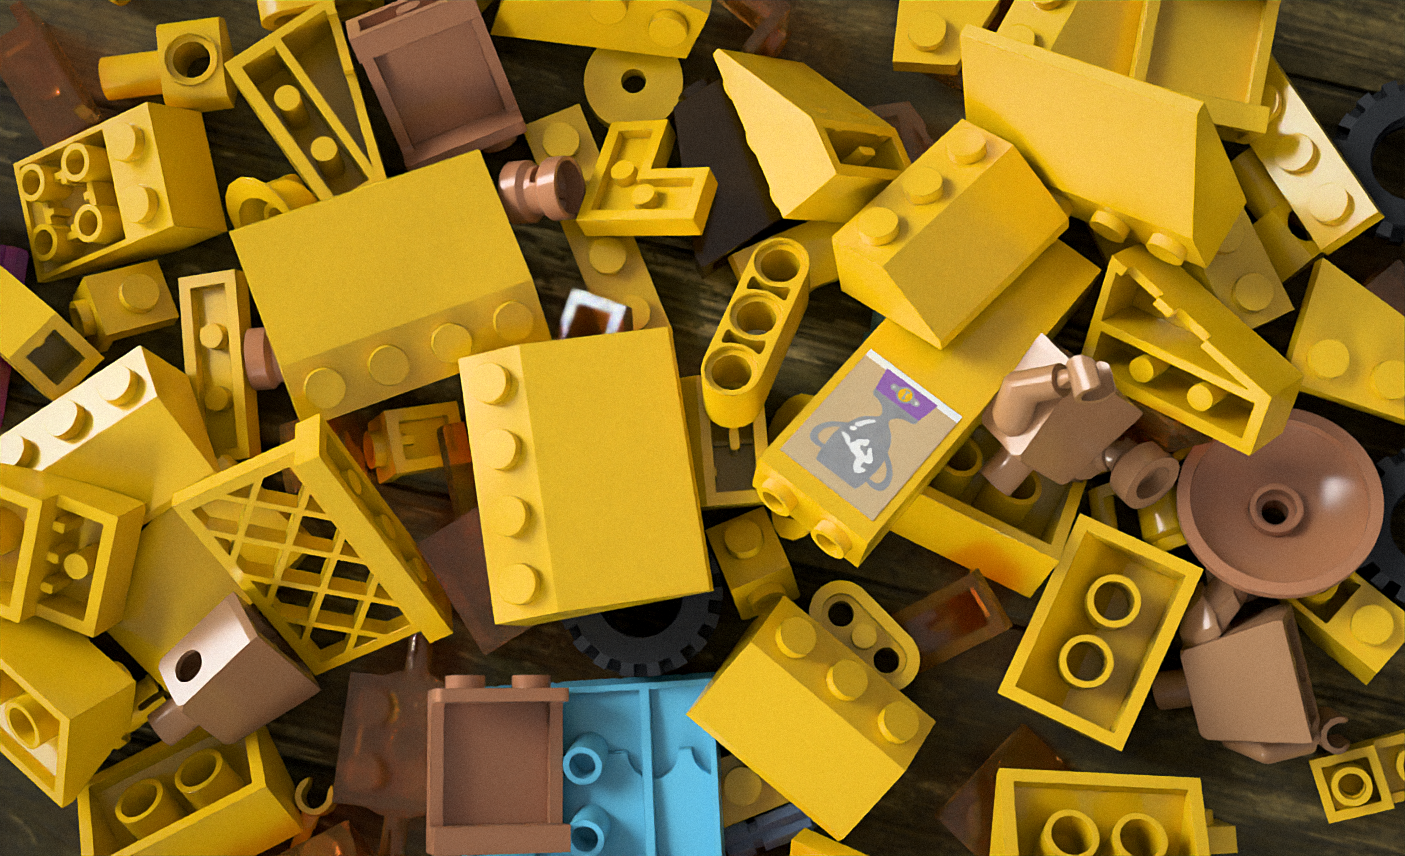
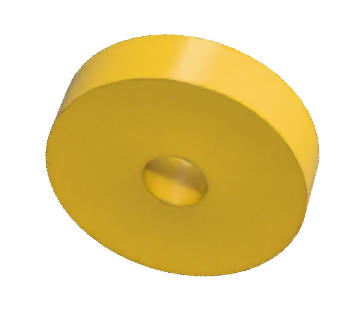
[584,48,684,129]

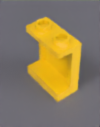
[1128,0,1281,144]

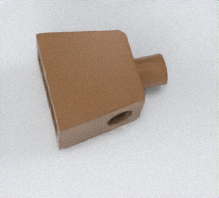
[147,591,321,746]

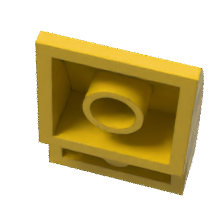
[106,453,312,693]
[0,462,147,638]

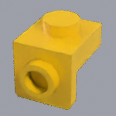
[69,259,179,353]
[705,506,800,620]

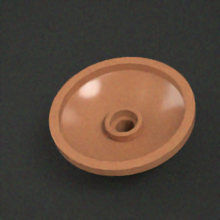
[1176,408,1384,599]

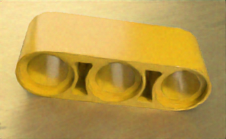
[701,237,810,429]

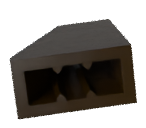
[674,77,797,279]

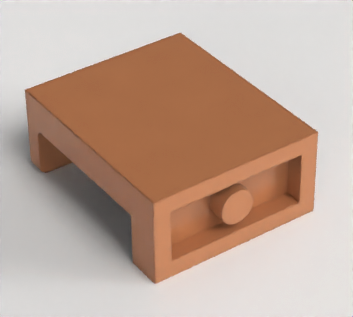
[345,0,528,172]
[426,675,571,856]

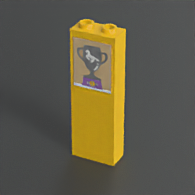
[752,238,1102,568]

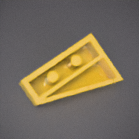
[224,0,388,201]
[490,0,712,59]
[1081,243,1305,456]

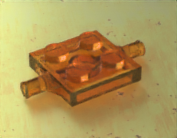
[332,633,445,856]

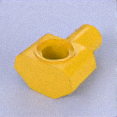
[98,16,238,112]
[1230,147,1325,285]

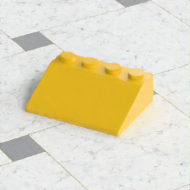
[960,23,1247,269]
[229,149,552,422]
[458,327,714,626]

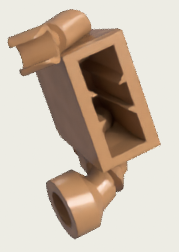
[980,333,1180,509]
[1152,568,1350,764]

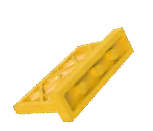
[171,413,453,676]

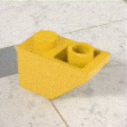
[0,265,104,402]
[1276,572,1405,685]

